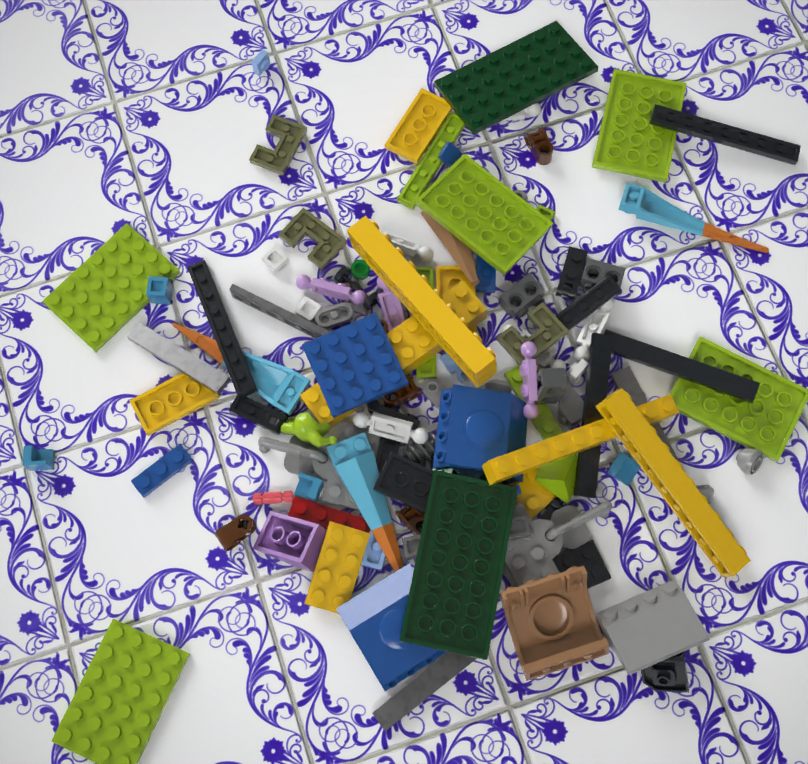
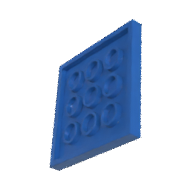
[302,313,409,418]

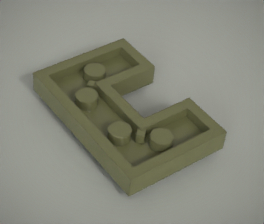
[249,114,308,176]
[278,208,347,270]
[496,302,569,366]

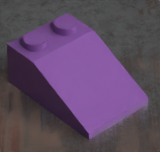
[253,511,326,572]

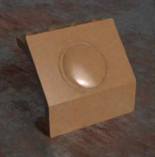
[499,566,609,681]

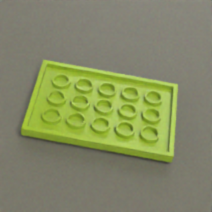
[592,69,687,183]
[415,154,553,276]
[42,223,181,353]
[670,336,808,462]
[51,619,190,764]

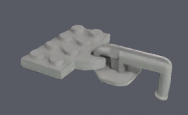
[258,422,381,511]
[505,501,612,587]

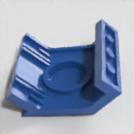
[433,384,528,484]
[336,563,448,691]

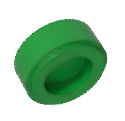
[351,260,370,280]

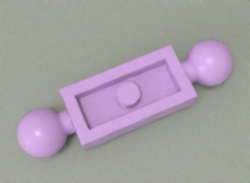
[296,275,367,306]
[377,277,407,332]
[520,341,539,419]

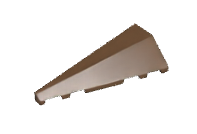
[420,211,480,286]

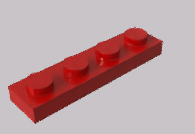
[288,496,370,533]

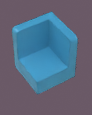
[146,276,173,305]
[23,445,54,471]
[607,452,641,486]
[294,472,324,503]

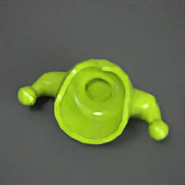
[281,412,337,447]

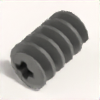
[403,429,437,466]

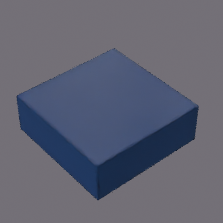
[438,142,463,168]

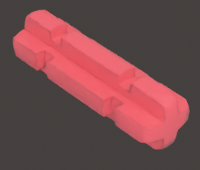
[253,490,294,505]

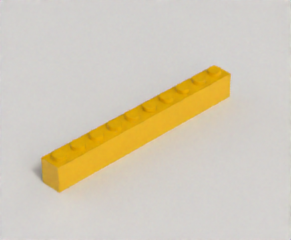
[595,388,751,577]
[482,394,679,485]

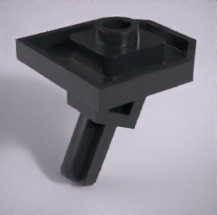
[641,650,689,693]

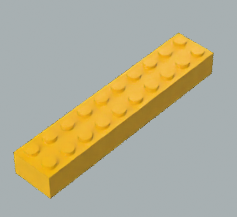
[347,215,497,388]
[300,280,487,430]

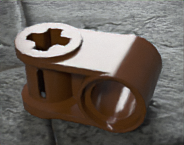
[524,127,553,165]
[383,375,422,408]
[395,506,424,536]
[214,514,256,552]

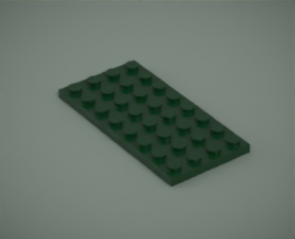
[434,20,599,135]
[399,470,518,660]

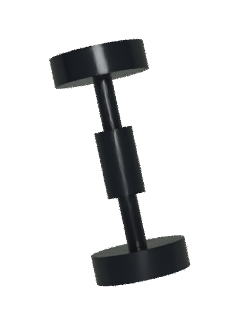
[334,266,379,311]

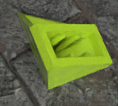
[534,454,577,504]

